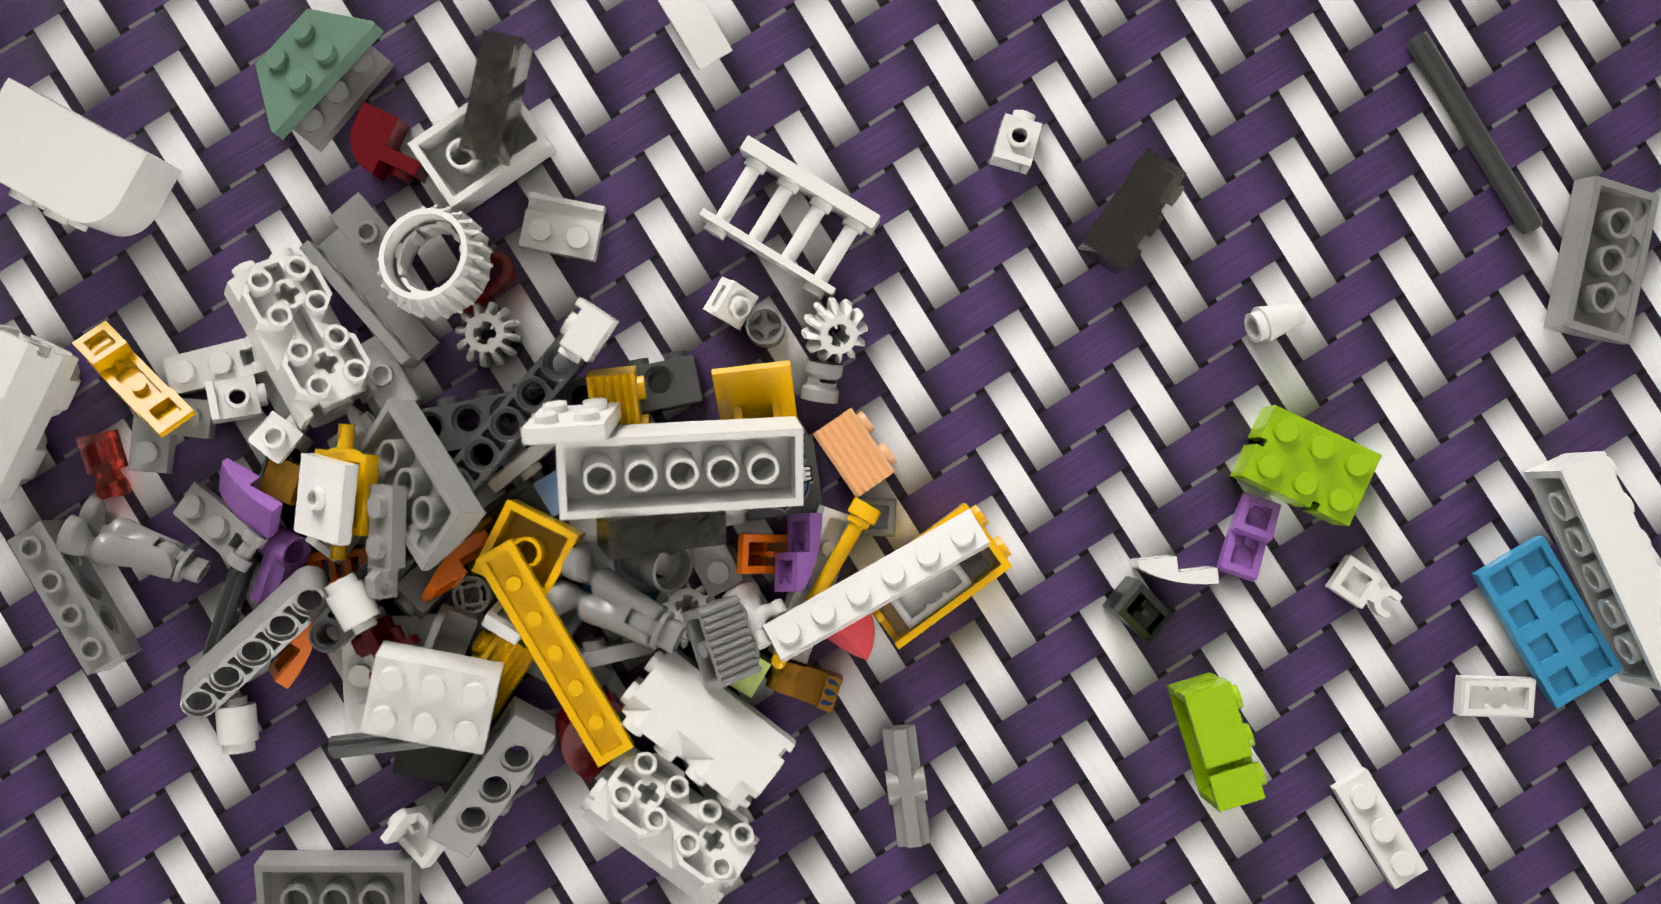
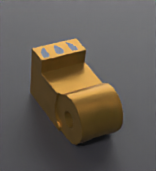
[765,659,843,713]

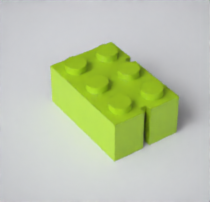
[1230,405,1382,526]
[1166,672,1267,812]

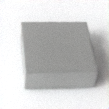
[858,497,897,537]

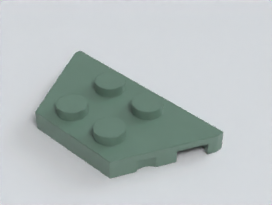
[255,9,384,140]

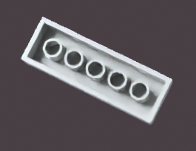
[555,416,804,520]
[1524,451,1661,691]

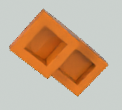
[421,530,489,604]
[268,617,318,689]

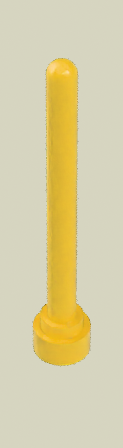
[771,497,882,669]

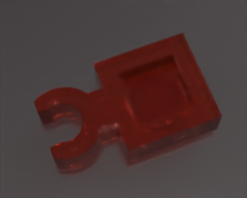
[76,429,131,500]

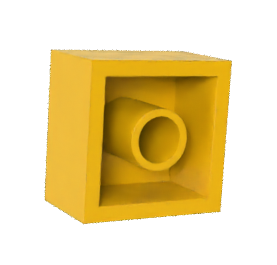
[471,498,586,595]

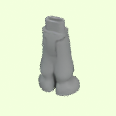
[56,496,211,584]
[547,545,687,654]

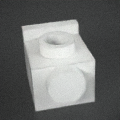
[990,110,1042,174]
[558,297,619,364]
[204,375,268,425]

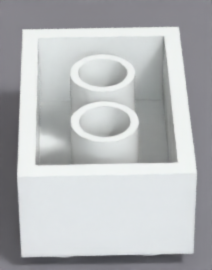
[407,77,557,214]
[360,640,504,755]

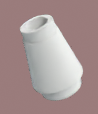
[1244,302,1306,344]

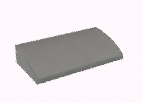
[1543,175,1660,345]
[357,399,486,571]
[254,850,420,904]

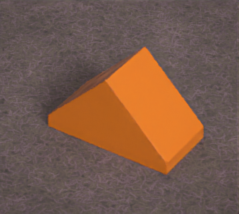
[736,532,787,574]

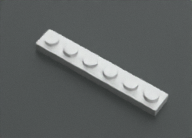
[763,509,990,663]

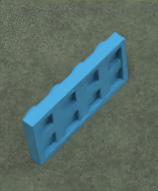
[1471,535,1624,709]

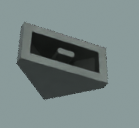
[1102,576,1173,643]

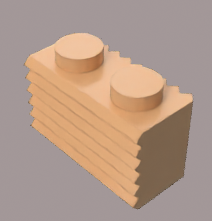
[813,408,896,498]

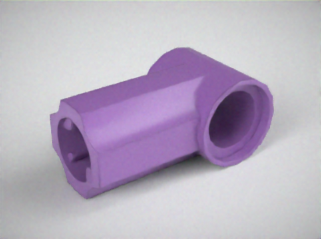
[250,524,311,604]

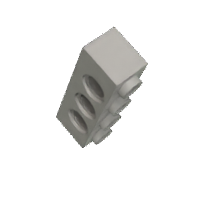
[7,519,143,675]
[427,696,558,858]

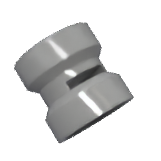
[745,306,785,349]
[800,359,844,404]
[452,574,498,614]

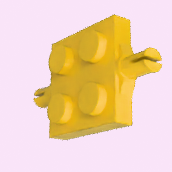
[315,424,379,560]

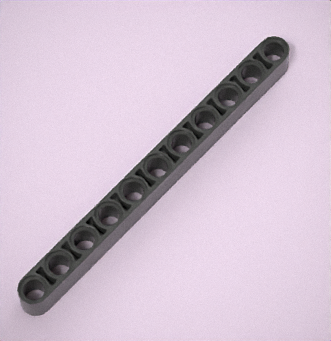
[309,333,606,653]

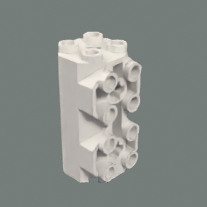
[224,247,377,430]
[0,325,81,504]
[620,648,796,811]
[579,747,760,904]

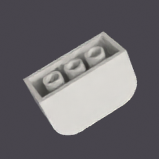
[0,77,182,237]

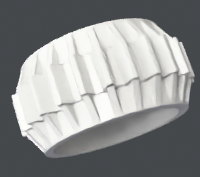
[377,204,493,321]

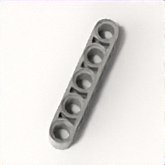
[180,566,329,718]

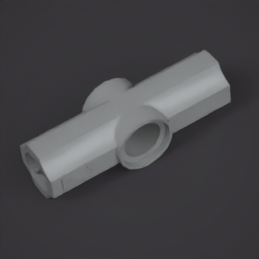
[882,724,931,848]

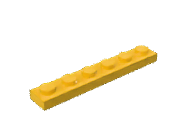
[475,538,634,768]

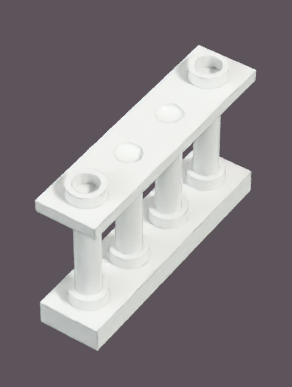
[699,135,880,300]

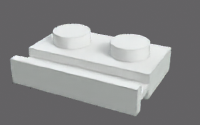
[518,191,607,263]

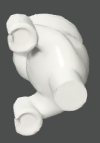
[722,582,788,650]

